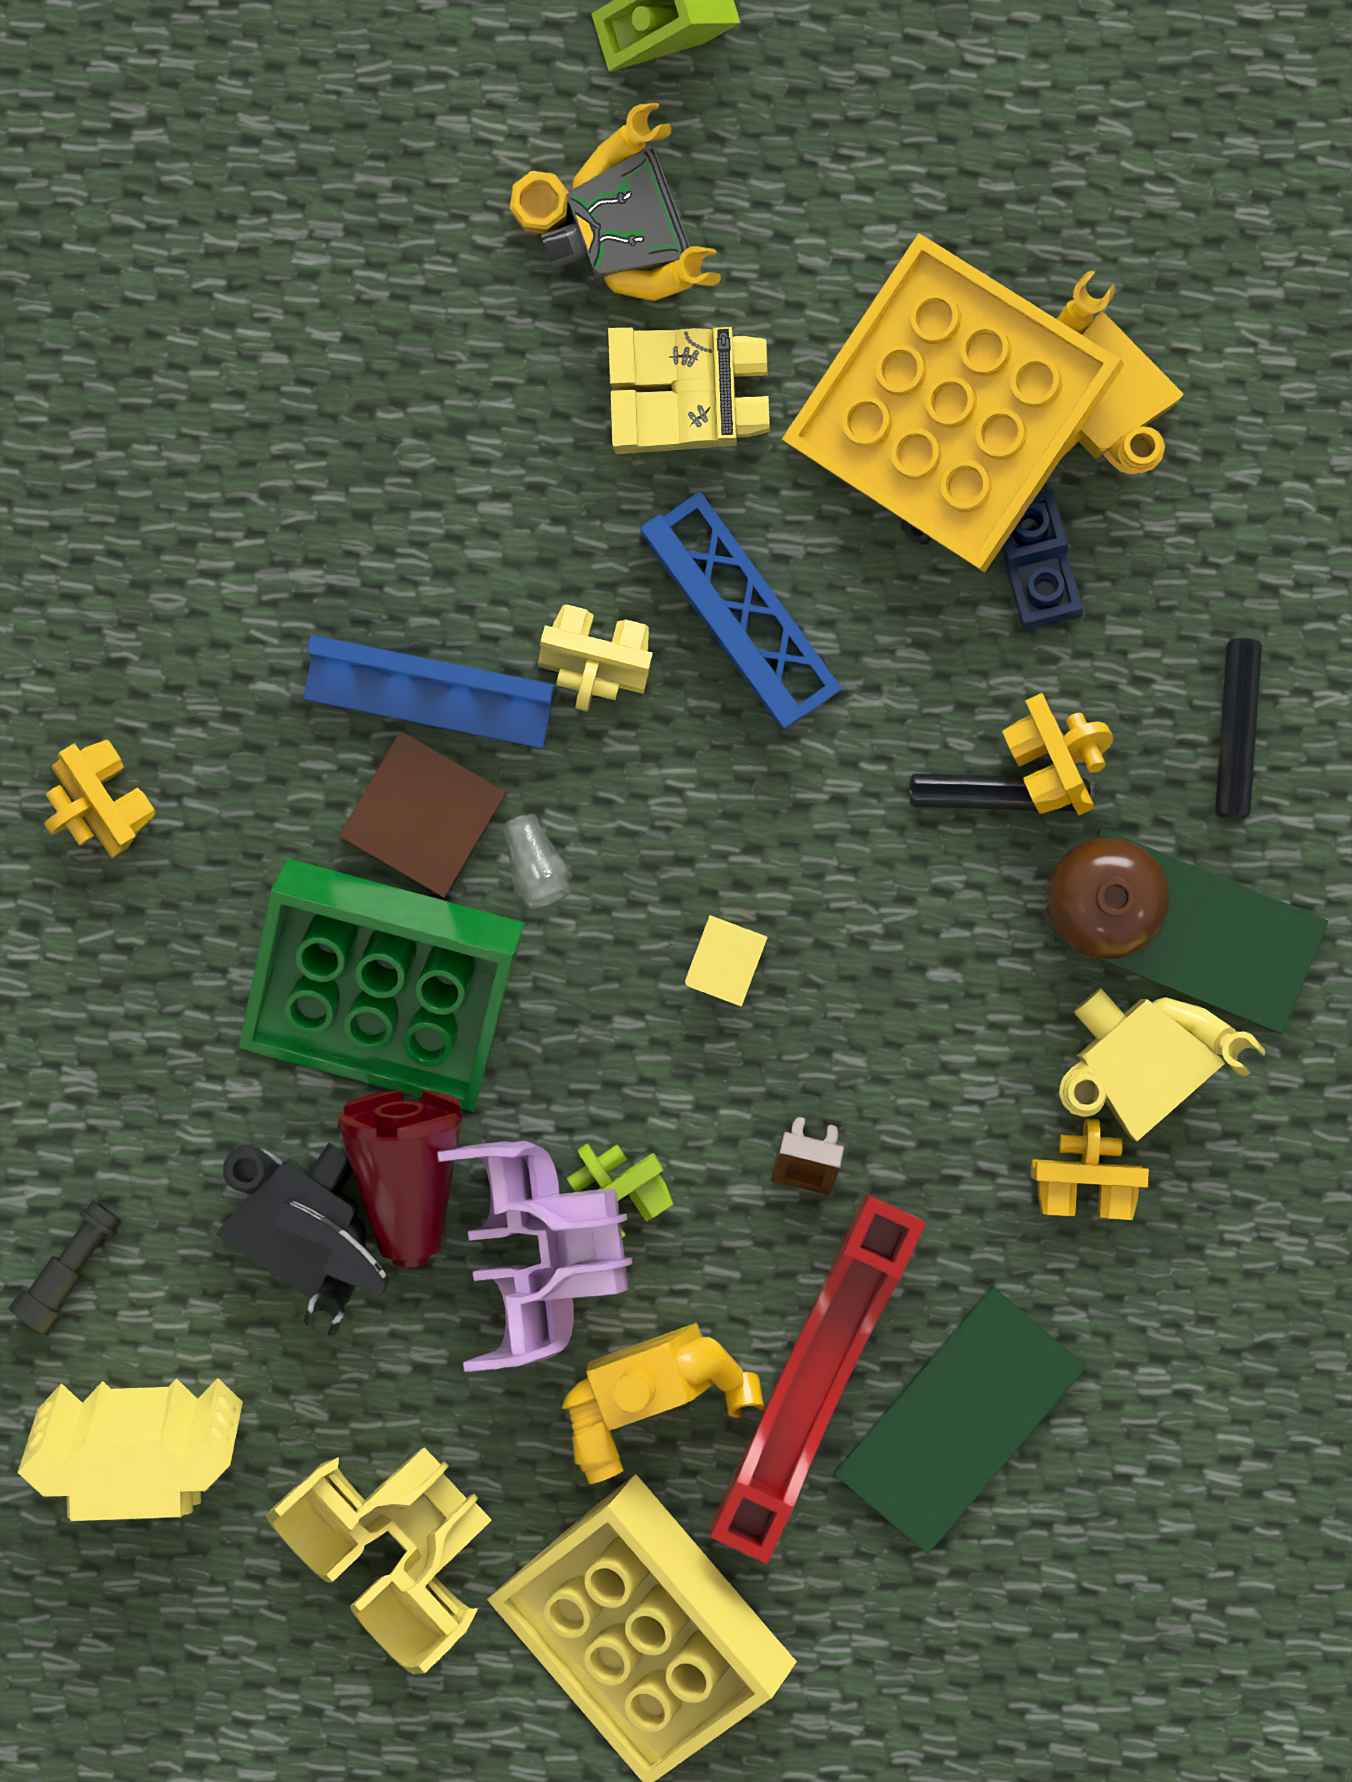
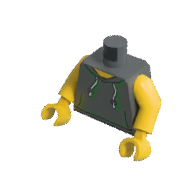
[541,103,721,301]

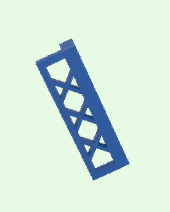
[640,491,842,732]
[303,635,556,749]

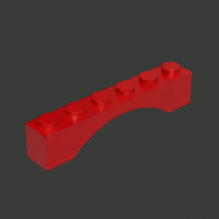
[710,1192,926,1564]

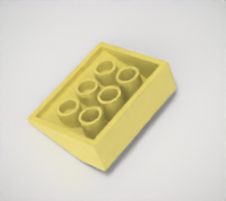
[487,1474,797,1782]

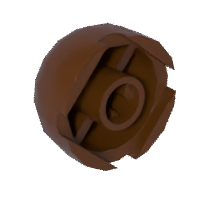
[1046,838,1169,959]

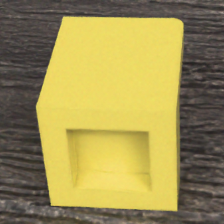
[685,915,767,1006]

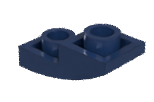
[1002,489,1083,631]

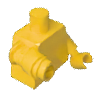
[1057,271,1184,474]
[562,1323,764,1484]

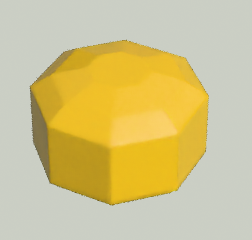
[510,171,569,234]

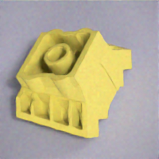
[18,1378,243,1521]

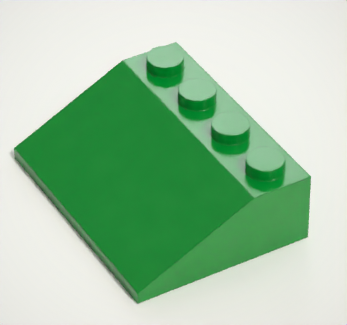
[239,858,525,1112]

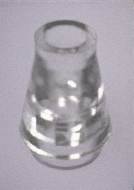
[501,814,573,910]

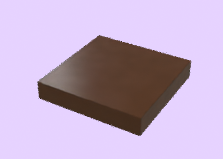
[339,730,507,898]

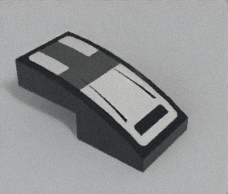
[273,1199,390,1296]

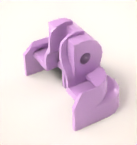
[438,1141,632,1372]

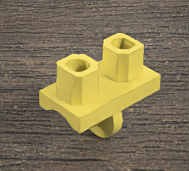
[537,604,653,712]

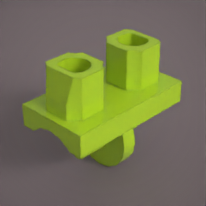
[567,1143,673,1238]

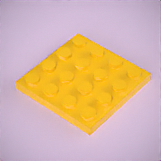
[782,233,1124,573]

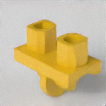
[1002,693,1113,816]
[44,740,156,858]
[1031,1118,1149,1220]

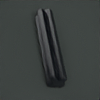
[1215,638,1262,819]
[909,773,1091,811]

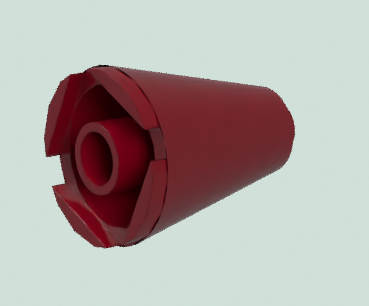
[338,1090,462,1268]

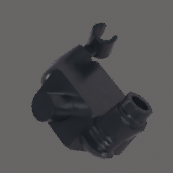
[216,1142,366,1336]

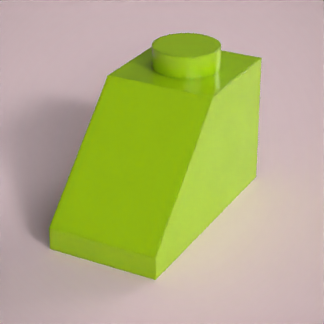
[591,0,741,71]

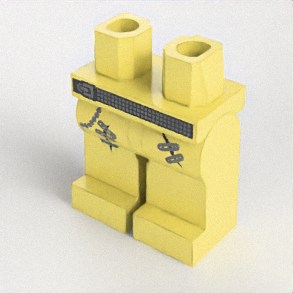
[608,327,770,454]

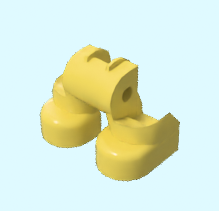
[266,1447,492,1674]

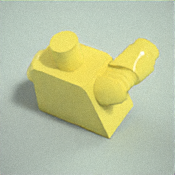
[1059,988,1265,1141]

